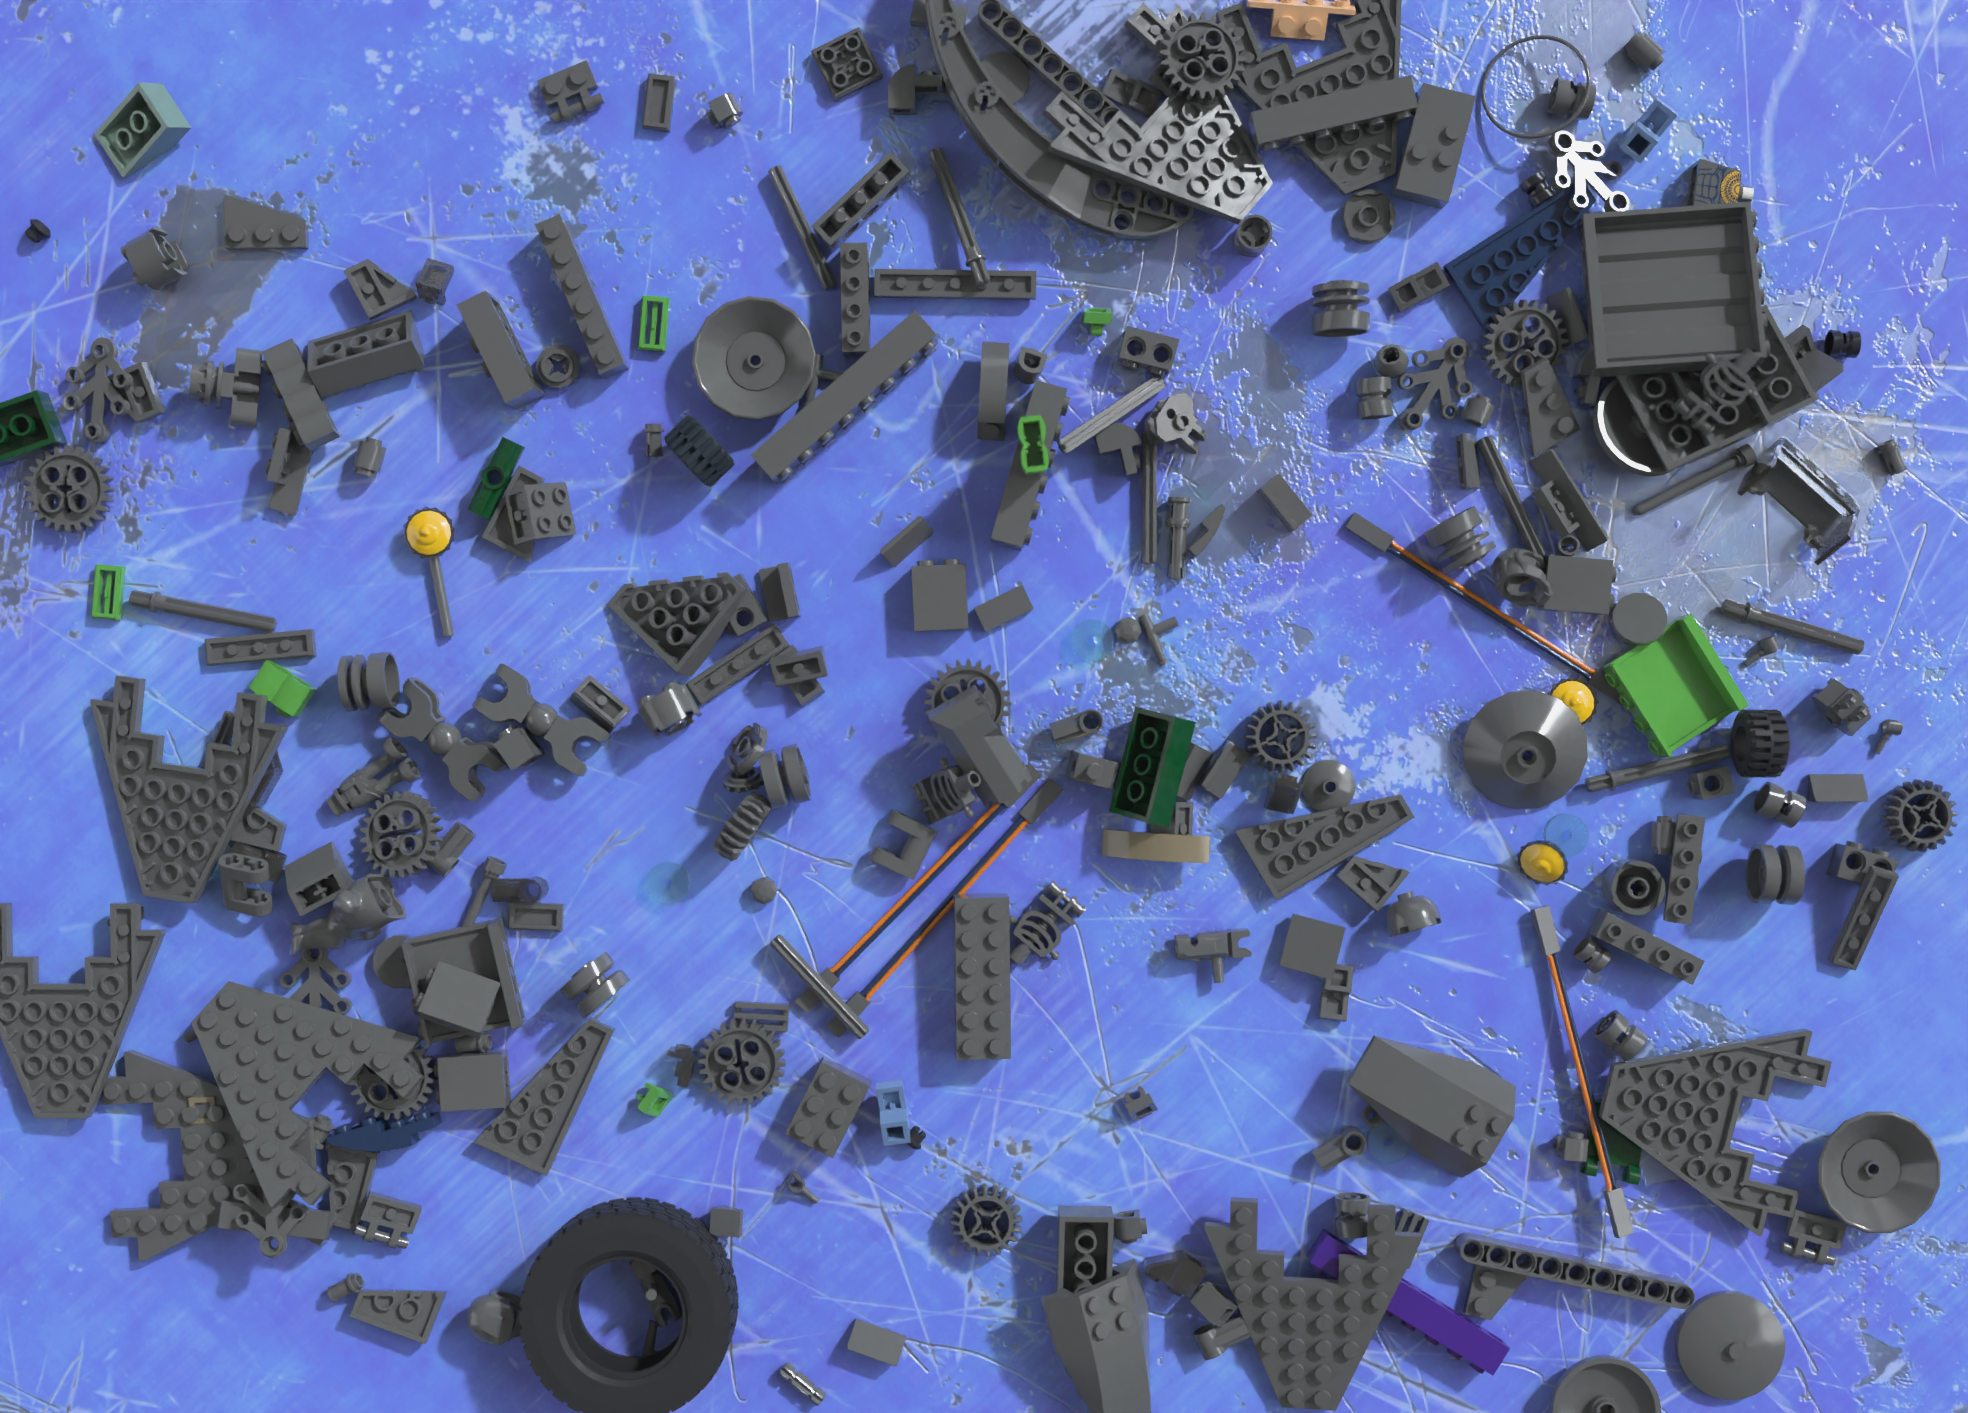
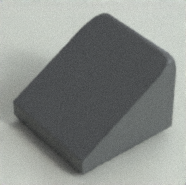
[709,1205,743,1237]

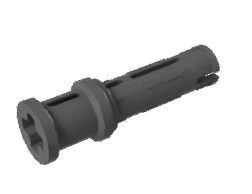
[1166,497,1192,579]

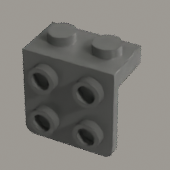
[1785,324,1844,393]

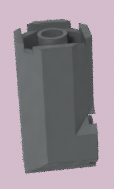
[928,685,1032,806]

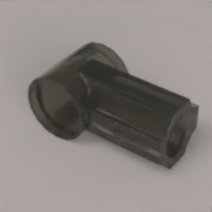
[229,841,287,882]
[491,876,549,903]

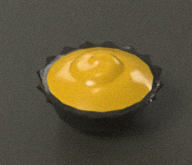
[402,506,455,559]
[1547,676,1599,727]
[1516,840,1568,886]

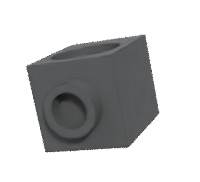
[1687,765,1735,800]
[1190,1281,1238,1327]

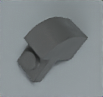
[888,64,943,115]
[1094,423,1142,477]

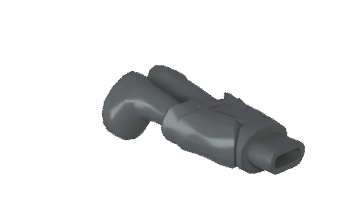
[326,736,421,817]

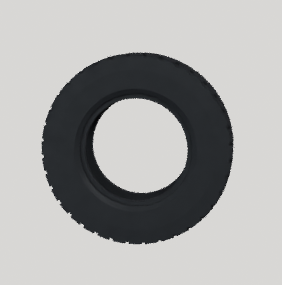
[519,1197,739,1413]

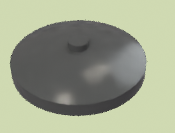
[1593,378,1675,476]
[1675,1290,1785,1400]
[1550,1355,1661,1413]

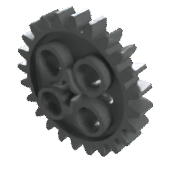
[1157,13,1246,103]
[1480,300,1568,388]
[23,445,116,533]
[924,658,1011,733]
[360,791,443,878]
[698,1017,786,1106]
[349,1034,437,1120]

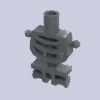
[1672,348,1760,436]
[910,757,981,825]
[1009,880,1087,965]

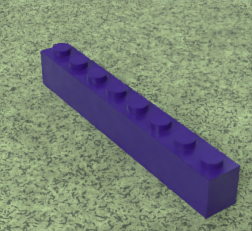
[1306,1228,1510,1376]

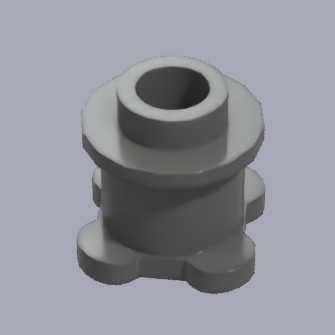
[310,1114,335,1150]

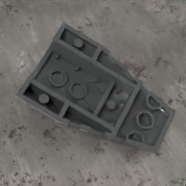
[1346,1036,1516,1178]
[1041,1258,1151,1413]

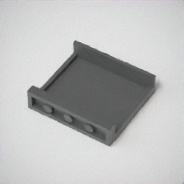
[399,918,526,1047]

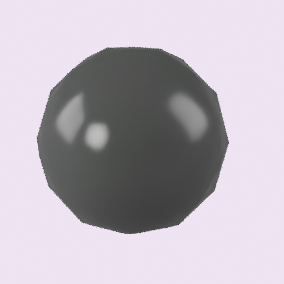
[1374,344,1409,379]

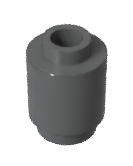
[1624,31,1665,72]
[353,437,387,478]
[1650,816,1676,855]

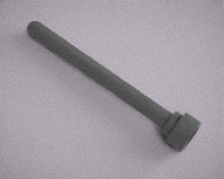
[1634,444,1757,515]
[461,856,507,926]

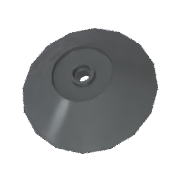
[692,296,816,420]
[1462,690,1588,809]
[1818,1111,1941,1233]

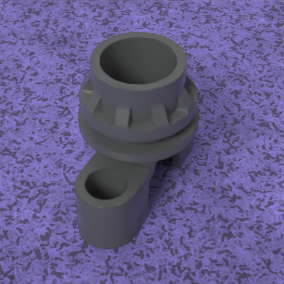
[189,348,262,429]

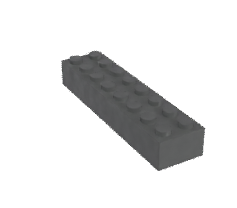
[751,310,938,484]

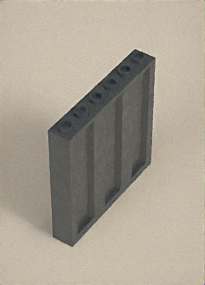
[1579,201,1770,378]

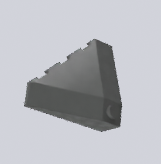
[607,572,747,677]

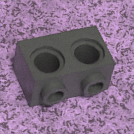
[1118,326,1179,377]
[726,574,769,637]
[494,726,545,771]
[1827,841,1898,884]

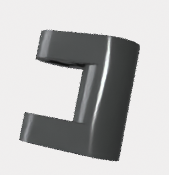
[868,809,938,880]
[218,853,273,917]

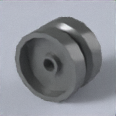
[759,743,812,810]
[1746,844,1805,905]
[560,951,630,1019]

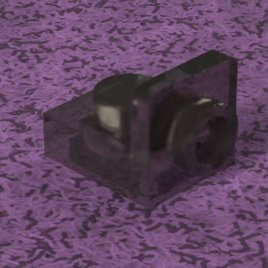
[416,258,454,306]
[667,1044,698,1088]

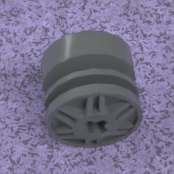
[1312,280,1370,337]
[1423,506,1496,573]
[337,652,400,711]

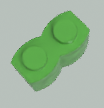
[1018,415,1049,476]
[249,660,317,718]

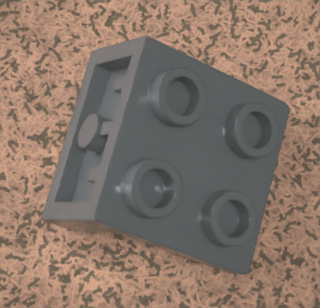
[504,482,576,545]

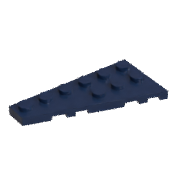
[1443,183,1596,334]

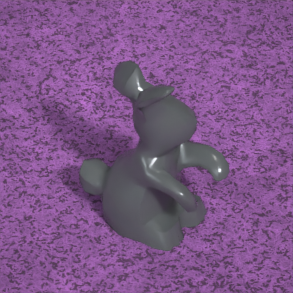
[289,873,407,956]

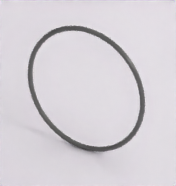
[1481,35,1591,139]

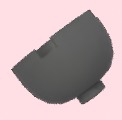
[1385,891,1442,937]

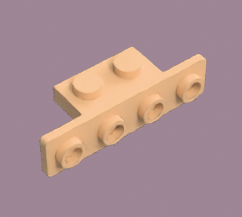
[1246,0,1356,41]

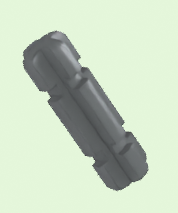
[779,1362,826,1406]

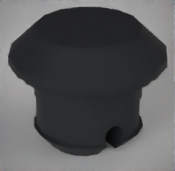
[25,219,51,243]
[907,1126,926,1150]

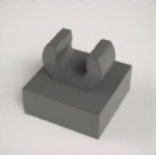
[1125,1086,1158,1122]

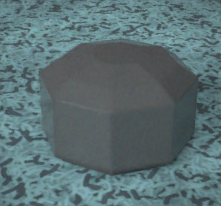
[1114,617,1142,644]
[750,876,778,904]

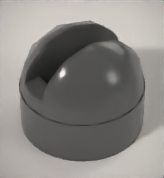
[1556,535,1580,557]
[1362,1105,1383,1126]

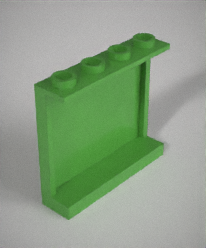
[1603,614,1749,758]

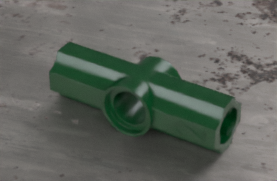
[468,436,525,520]

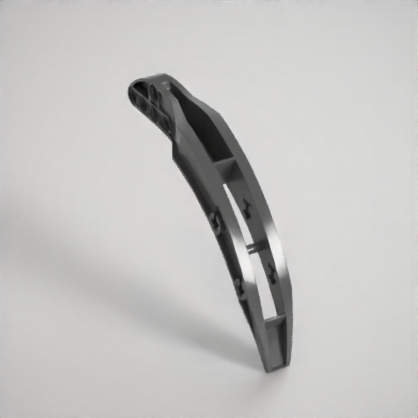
[925,0,1194,240]

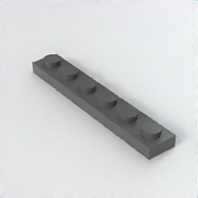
[874,269,1036,300]

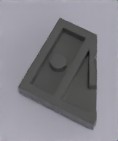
[343,259,417,321]
[107,362,166,423]
[1335,856,1410,912]
[1463,1264,1527,1320]

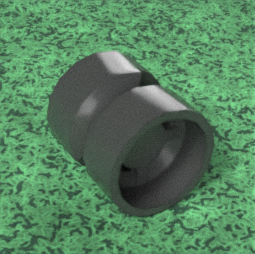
[1548,77,1596,120]
[1233,214,1273,257]
[1355,377,1393,420]
[1753,782,1806,828]
[1594,1010,1647,1061]
[1335,1192,1370,1238]

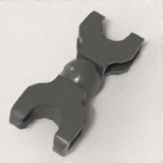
[472,663,610,777]
[378,677,508,801]

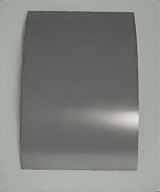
[1616,305,1819,472]

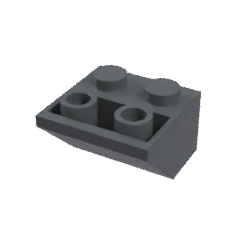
[284,841,354,917]

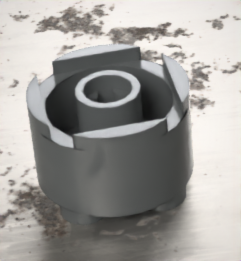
[121,226,188,290]
[638,681,702,740]
[1602,859,1666,915]

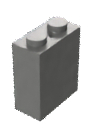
[1538,555,1617,615]
[911,559,969,632]
[415,961,501,1039]
[434,1049,511,1112]

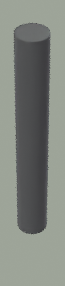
[428,556,454,637]

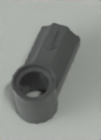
[1049,709,1103,746]
[425,821,476,878]
[1312,1126,1366,1172]
[1193,1314,1251,1360]

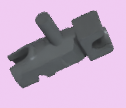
[1174,928,1252,983]
[629,1260,683,1327]

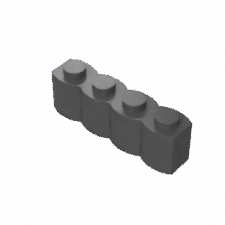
[261,338,340,451]

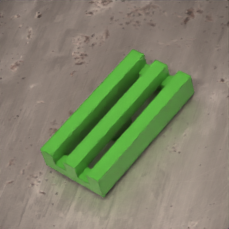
[638,295,670,352]
[91,564,126,620]

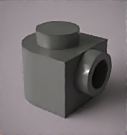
[707,92,743,128]
[1013,346,1047,384]
[1459,394,1495,429]
[1553,1130,1589,1162]
[1114,1210,1147,1244]

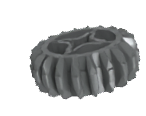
[1244,700,1317,773]
[1881,779,1959,852]
[713,792,772,861]
[950,1183,1022,1257]

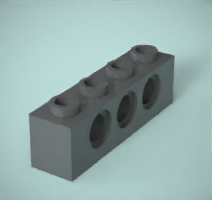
[812,151,911,252]
[840,242,871,357]
[1587,909,1705,985]

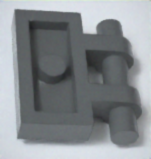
[537,60,605,124]
[353,1191,422,1249]
[1779,1208,1847,1266]

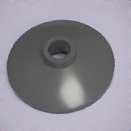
[1301,760,1355,811]

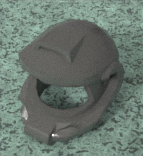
[1490,548,1553,607]
[467,1289,522,1346]

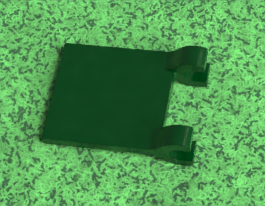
[1580,1102,1642,1185]

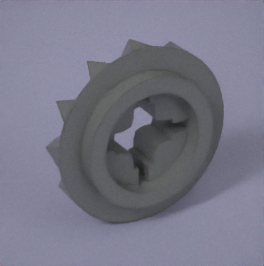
[536,345,580,388]
[722,767,764,794]

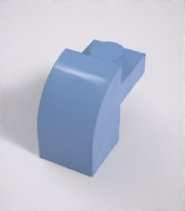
[1619,97,1678,164]
[876,1080,911,1146]

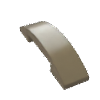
[1102,829,1211,863]

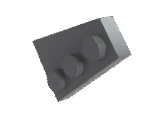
[224,194,309,250]
[1520,358,1581,456]
[482,466,544,563]
[325,1140,380,1231]
[349,1289,447,1344]

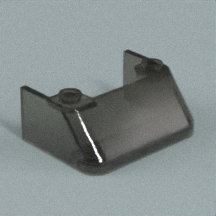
[1737,437,1860,565]

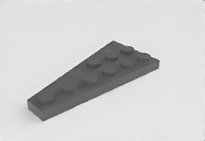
[1234,794,1415,900]
[474,1018,615,1176]

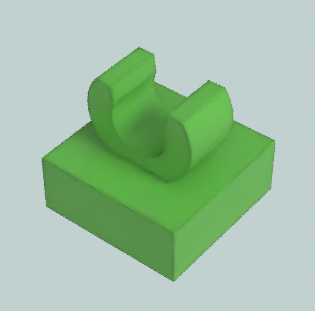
[1083,307,1112,336]
[636,1083,674,1117]

